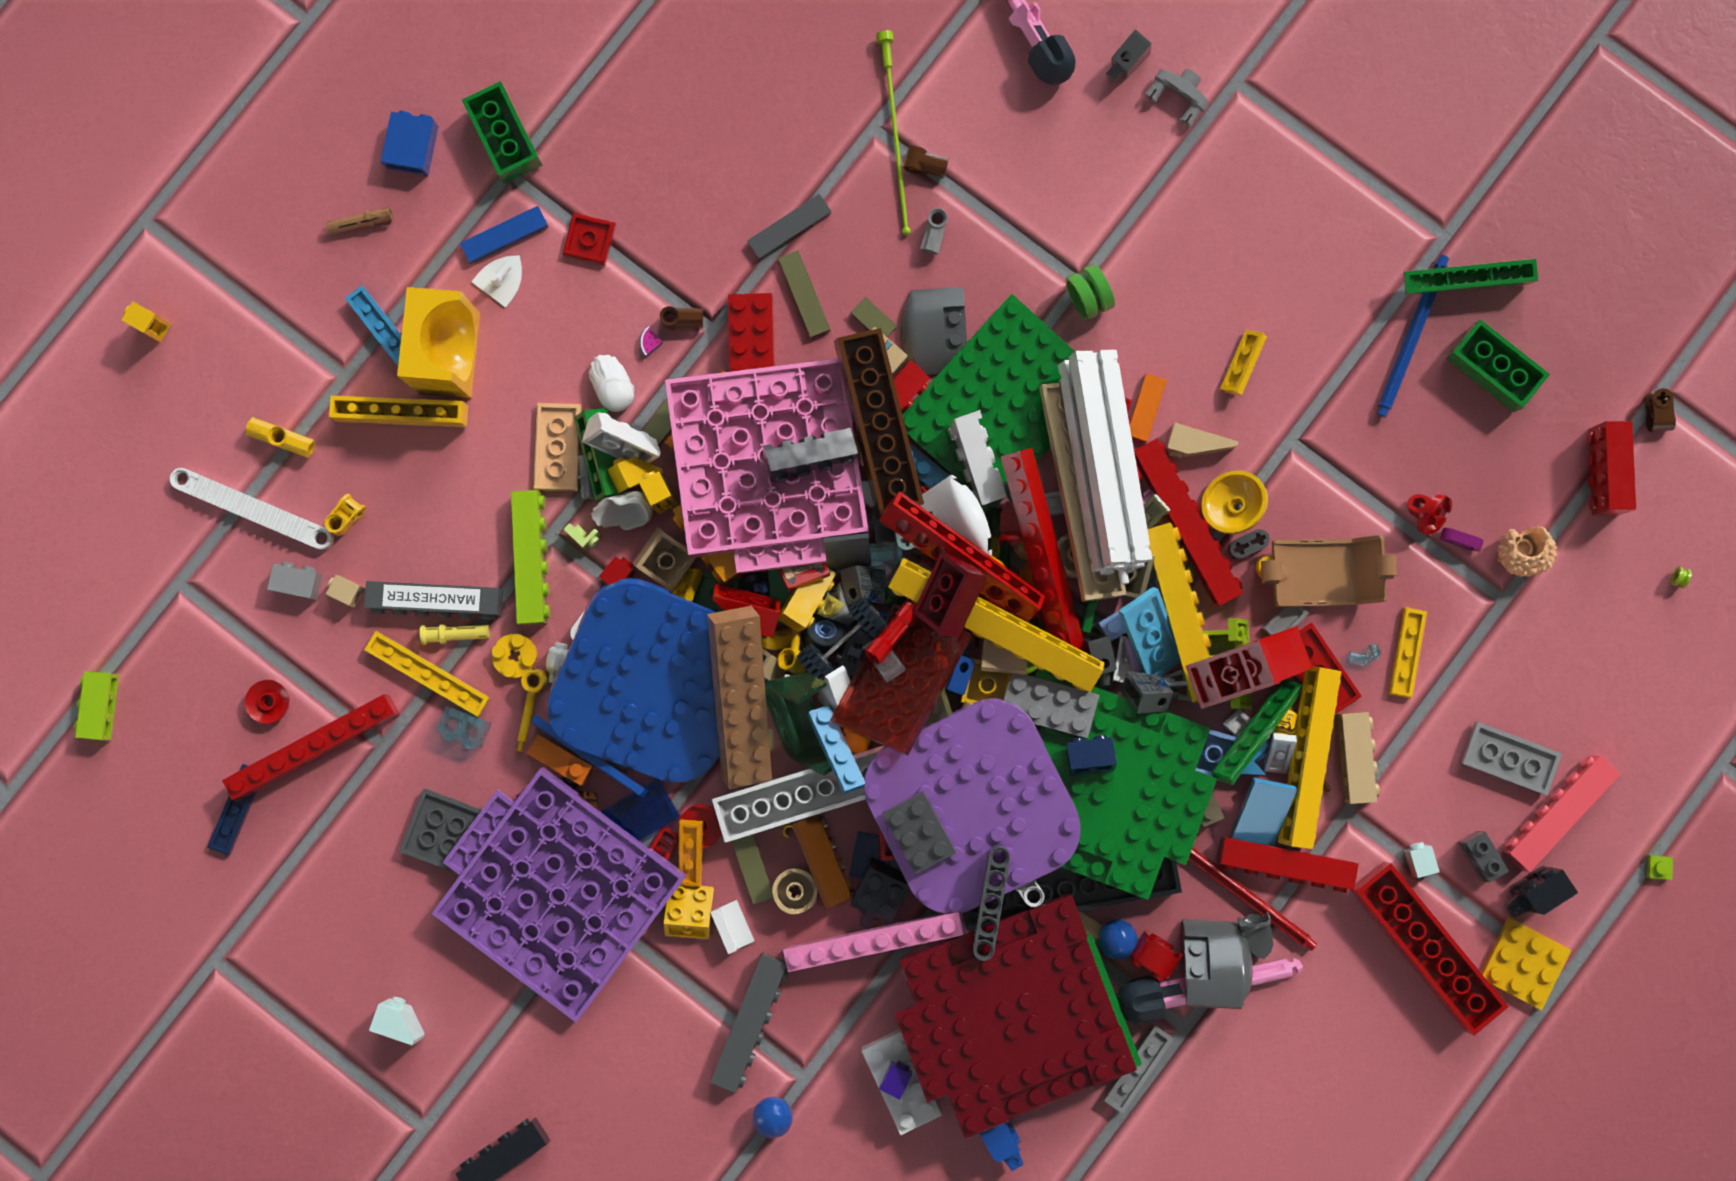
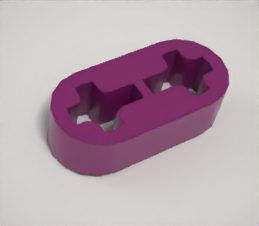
[1440,528,1484,552]

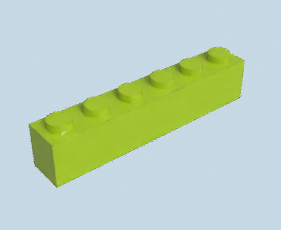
[511,490,551,625]

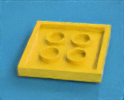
[1481,917,1572,1011]

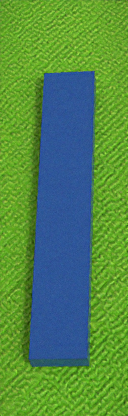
[532,715,648,797]

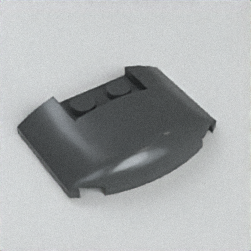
[901,287,967,376]
[1182,919,1253,1009]

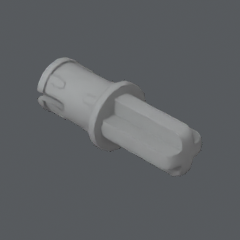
[578,455,594,500]

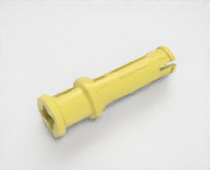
[420,624,490,645]

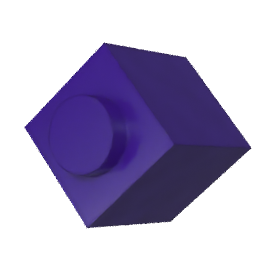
[879,1060,912,1100]

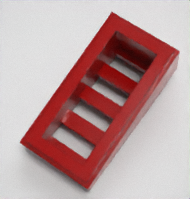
[649,825,679,860]

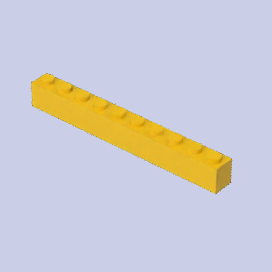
[888,558,1104,692]

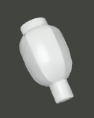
[546,642,568,683]

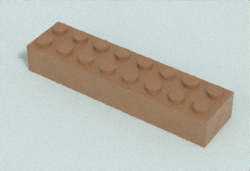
[707,606,772,789]

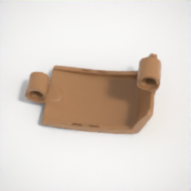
[1261,535,1398,607]

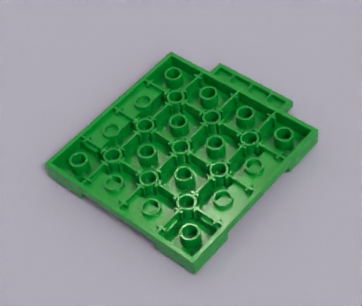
[1035,669,1217,900]

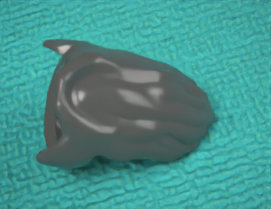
[1238,912,1273,959]

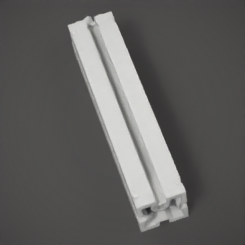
[1058,350,1152,585]

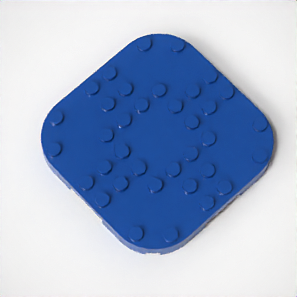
[548,579,721,782]

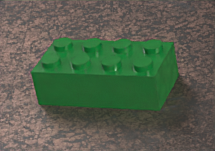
[462,81,542,184]
[1445,319,1550,413]

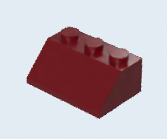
[913,552,988,637]

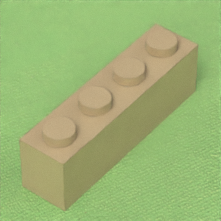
[1337,712,1380,804]

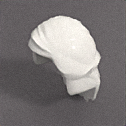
[589,355,634,412]
[591,491,653,531]

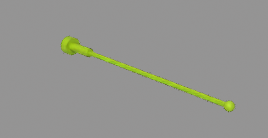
[876,30,911,236]

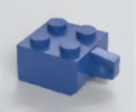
[979,1119,1024,1171]

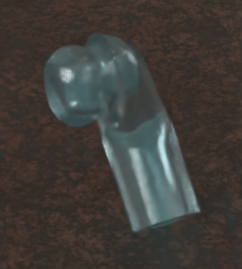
[1347,644,1381,665]

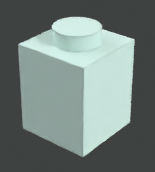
[1404,842,1439,878]

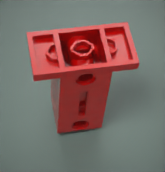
[1186,626,1313,709]

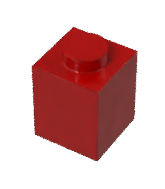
[598,556,635,585]

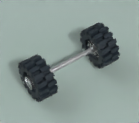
[797,596,888,685]

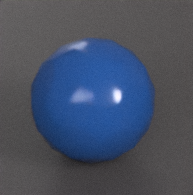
[1097,919,1138,960]
[752,1096,793,1139]

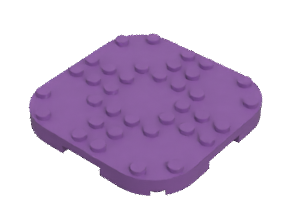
[864,699,1080,914]

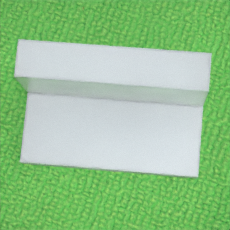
[710,900,755,954]

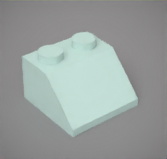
[369,997,425,1045]

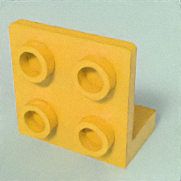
[664,886,714,940]

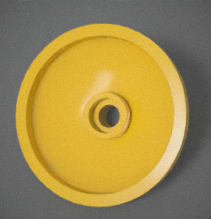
[1202,470,1268,534]

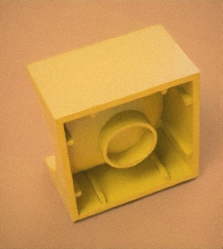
[397,287,480,398]

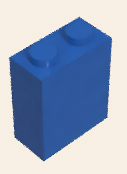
[381,111,439,176]

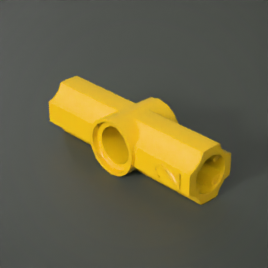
[245,417,315,458]

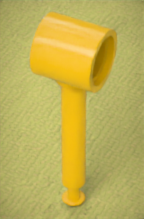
[778,629,806,675]
[516,669,548,752]

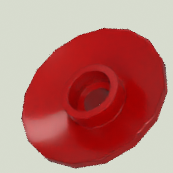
[245,680,290,724]

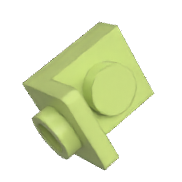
[564,523,600,550]

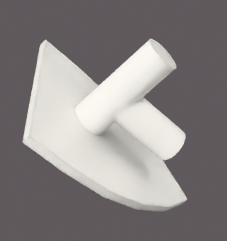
[472,255,522,308]

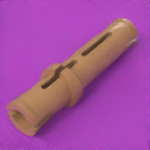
[326,207,394,235]

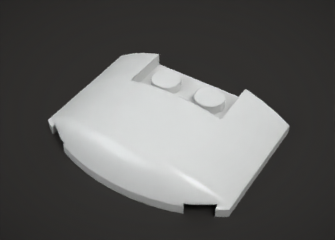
[920,475,992,556]

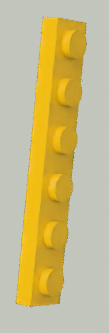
[364,631,491,717]

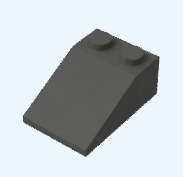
[823,533,871,575]

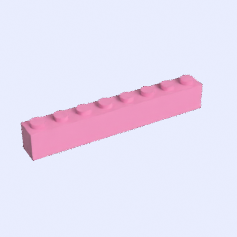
[783,912,967,972]

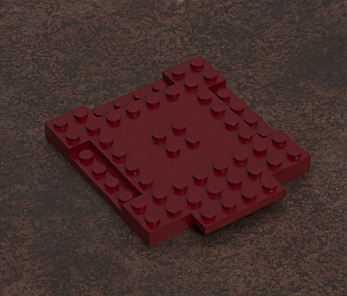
[894,894,1137,1139]

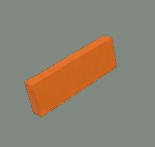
[1130,373,1167,443]

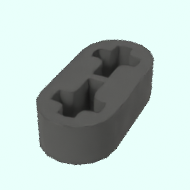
[1228,529,1270,559]

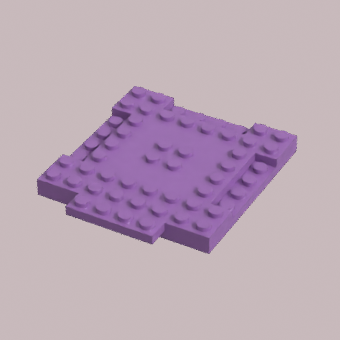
[431,767,687,1022]

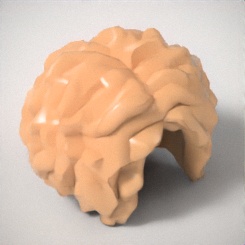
[1497,526,1557,577]

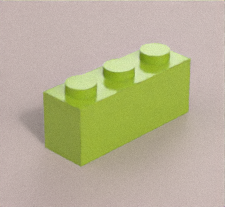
[74,671,120,740]

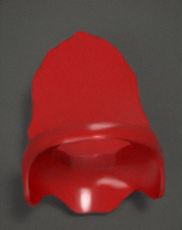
[998,501,1023,547]

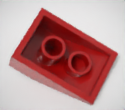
[712,583,780,638]

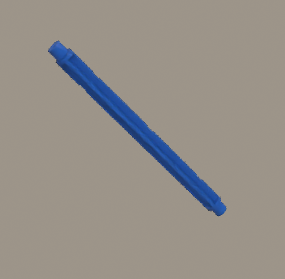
[1377,255,1449,418]

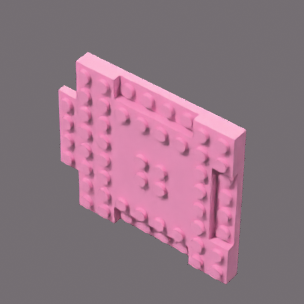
[665,359,868,574]

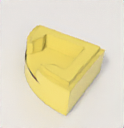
[818,595,844,618]

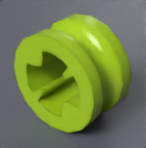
[1671,566,1692,588]

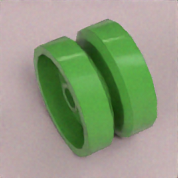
[1065,264,1115,321]

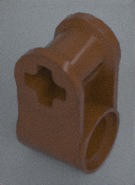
[1645,388,1676,432]

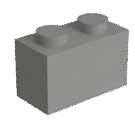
[267,561,323,600]

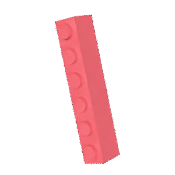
[1503,756,1621,872]

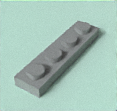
[1103,1025,1174,1114]

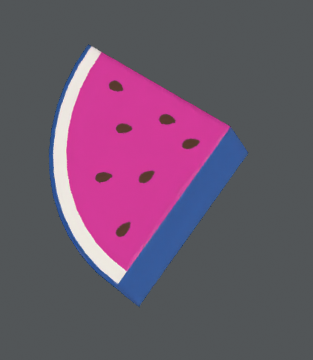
[640,326,663,357]

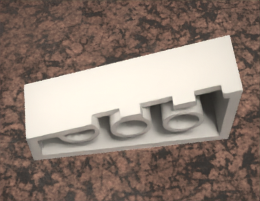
[948,410,1007,506]

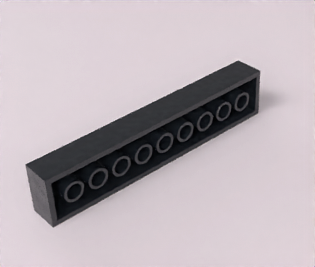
[963,857,1182,931]

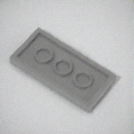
[1004,674,1100,739]
[1460,722,1562,796]

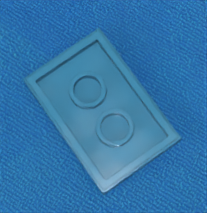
[1230,778,1297,846]

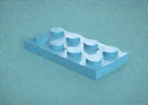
[1118,587,1181,676]

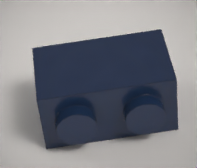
[1066,735,1117,775]

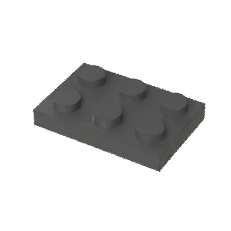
[882,791,956,874]

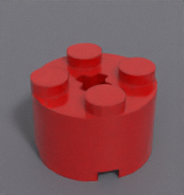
[1131,930,1183,982]

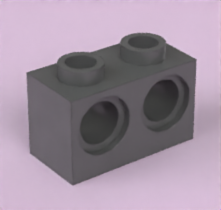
[1458,831,1509,883]

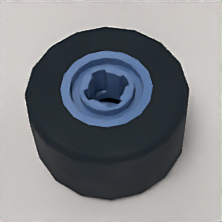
[803,614,845,656]

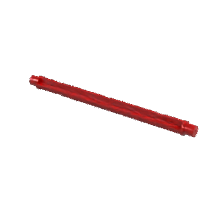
[1188,847,1317,951]

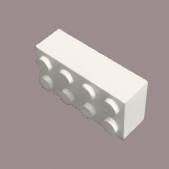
[862,1029,942,1135]

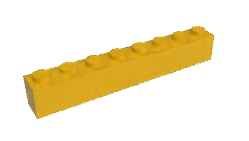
[1147,523,1214,703]
[1278,666,1341,849]

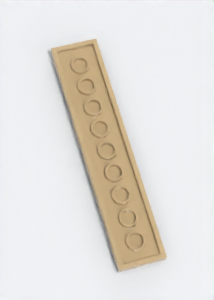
[1039,383,1127,602]

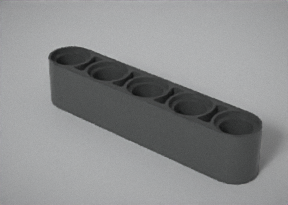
[973,845,1010,961]

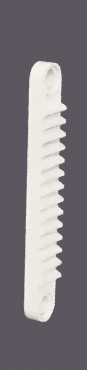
[170,468,335,550]

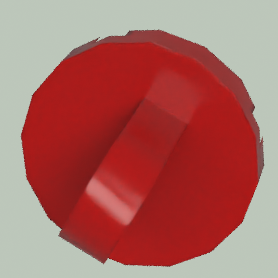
[1407,493,1452,536]

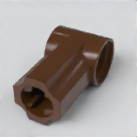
[903,146,949,178]
[660,306,703,330]

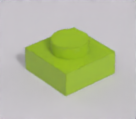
[1646,855,1673,880]

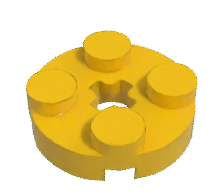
[492,634,538,678]

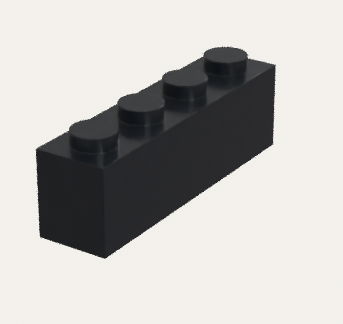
[456,1117,550,1181]

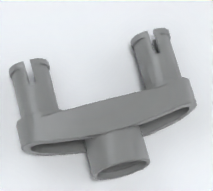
[1145,69,1209,127]

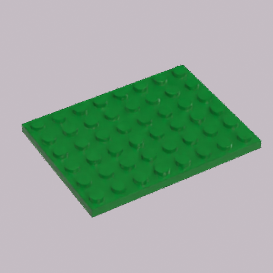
[902,294,1075,512]

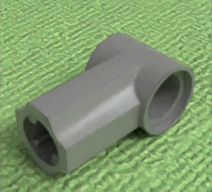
[920,208,947,254]

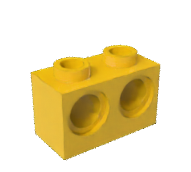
[121,301,172,343]

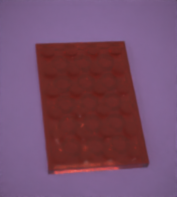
[830,603,972,756]

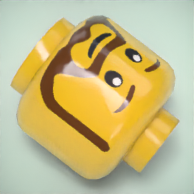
[1271,707,1298,736]

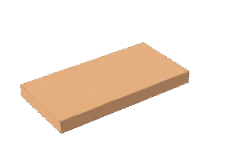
[533,403,582,492]

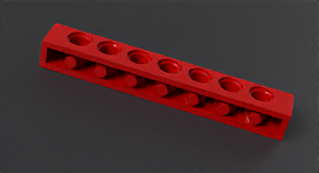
[879,491,1045,622]

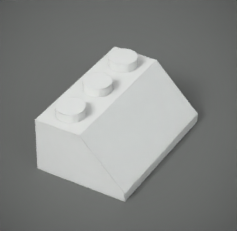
[582,412,661,463]

